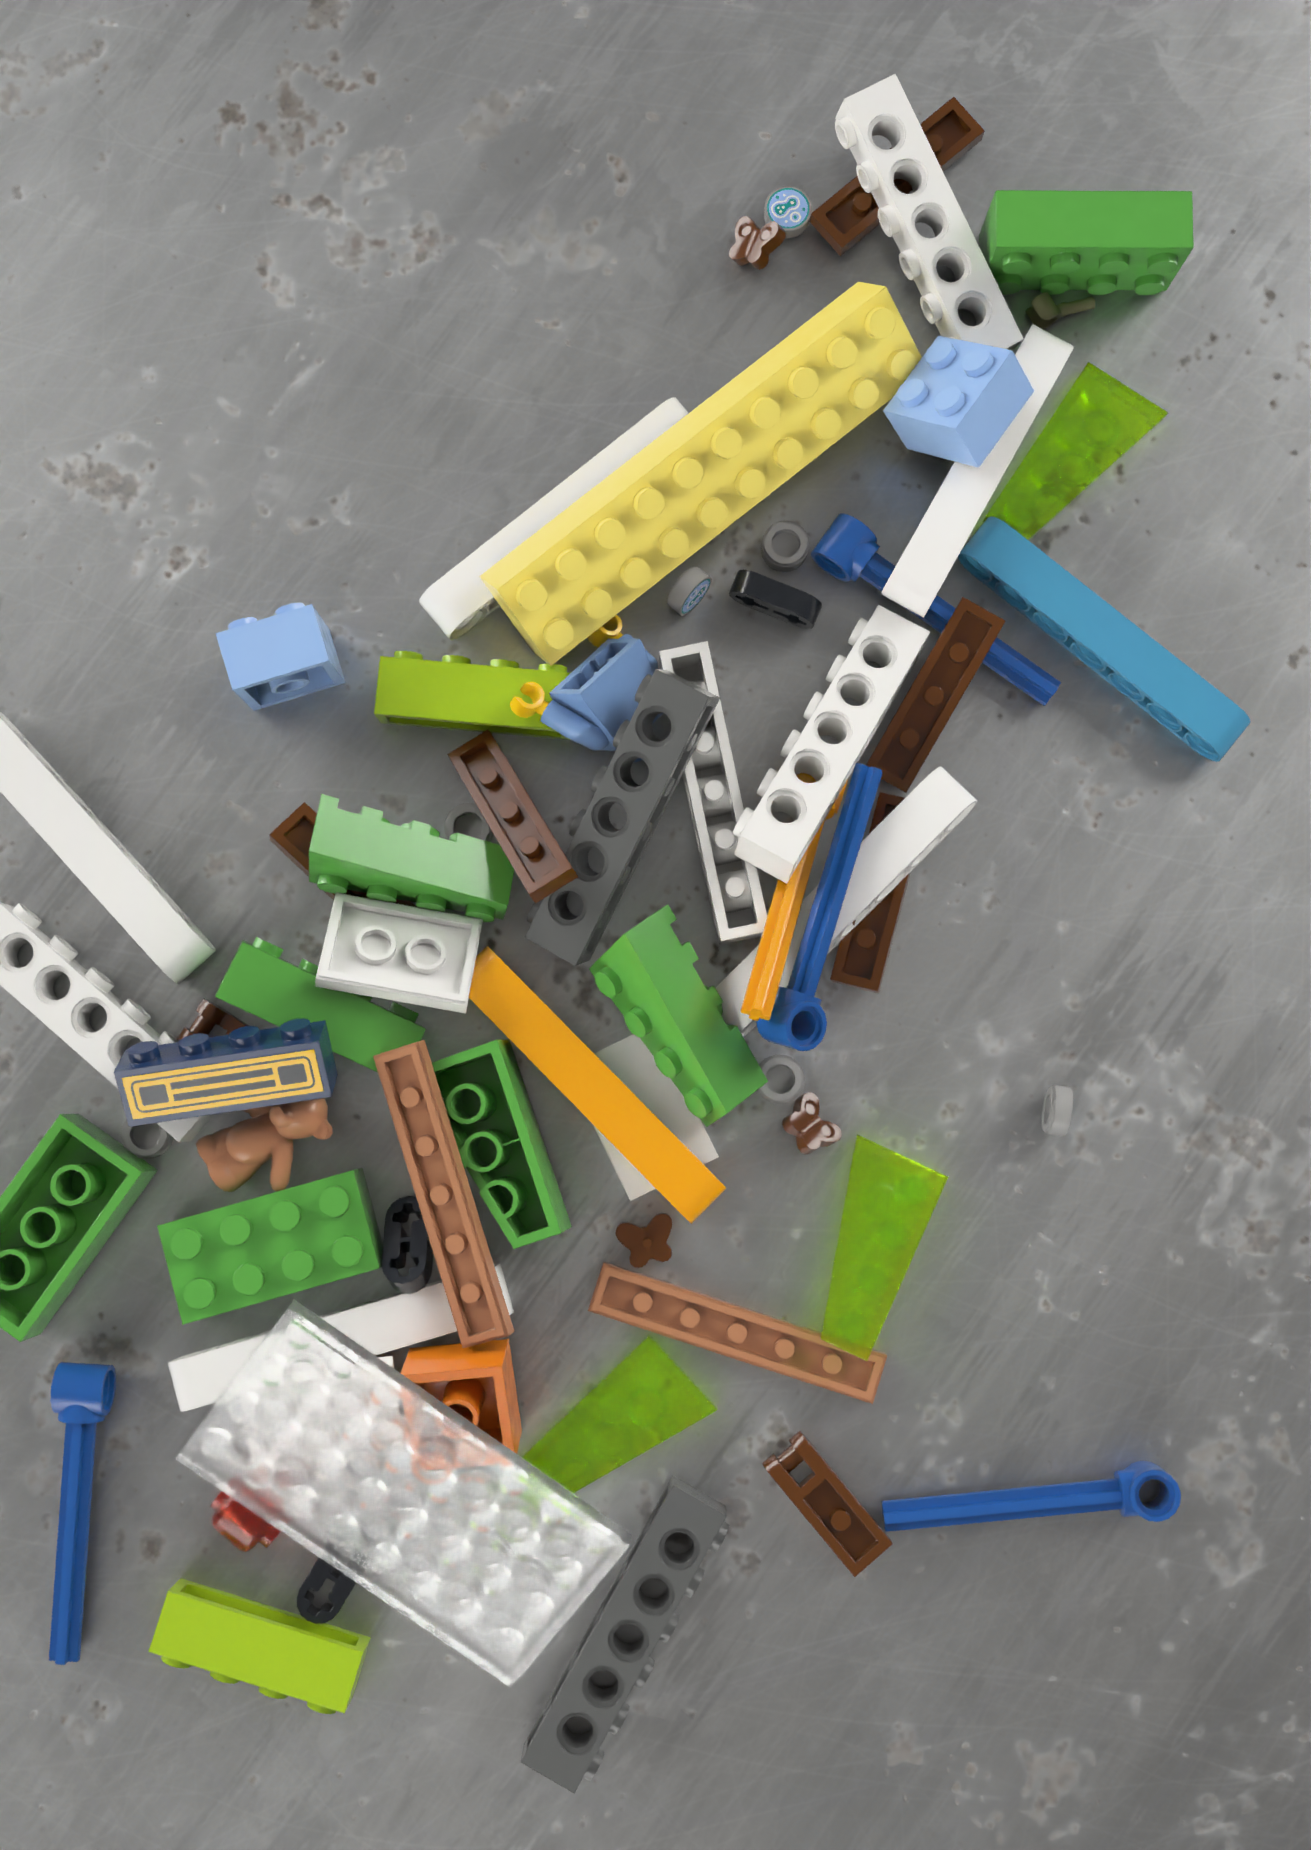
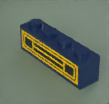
[114,1018,338,1127]

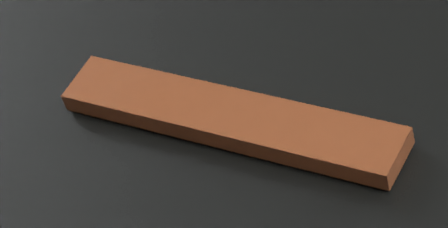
[373,1040,515,1348]
[588,1262,887,1404]

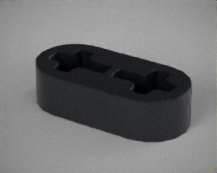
[729,570,822,629]
[382,1196,433,1294]
[297,1527,372,1624]

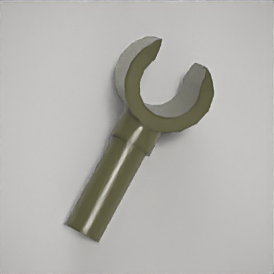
[1025,292,1095,330]

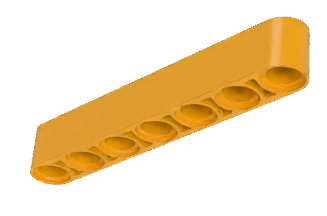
[469,946,727,1224]

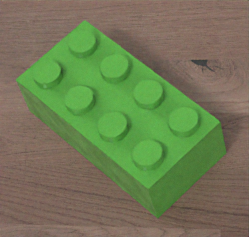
[979,190,1194,295]
[0,1114,158,1342]
[157,1168,383,1325]

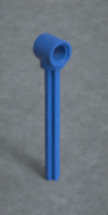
[811,513,1061,706]
[756,763,882,1051]
[49,1362,116,1665]
[881,1461,1181,1532]

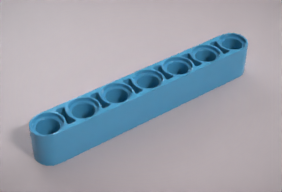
[958,516,1251,762]

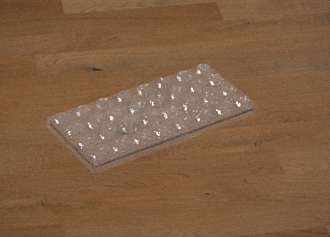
[175,1299,632,1688]

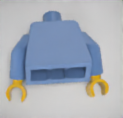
[510,615,663,762]

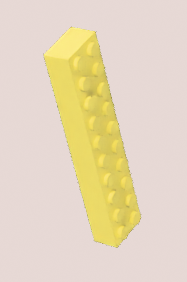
[479,282,922,666]

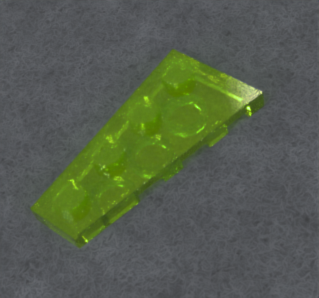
[982,362,1168,541]
[820,1134,948,1361]
[503,1334,718,1514]

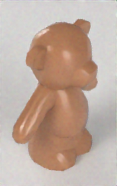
[196,1098,333,1192]

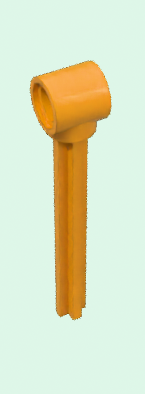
[740,773,848,1021]

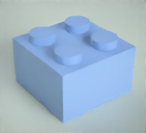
[883,336,1034,468]
[215,603,346,711]

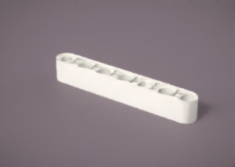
[881,324,1075,618]
[419,397,689,640]
[0,712,216,984]
[716,766,978,1037]
[168,1264,514,1412]

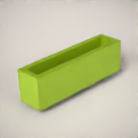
[374,651,570,740]
[148,1578,371,1714]

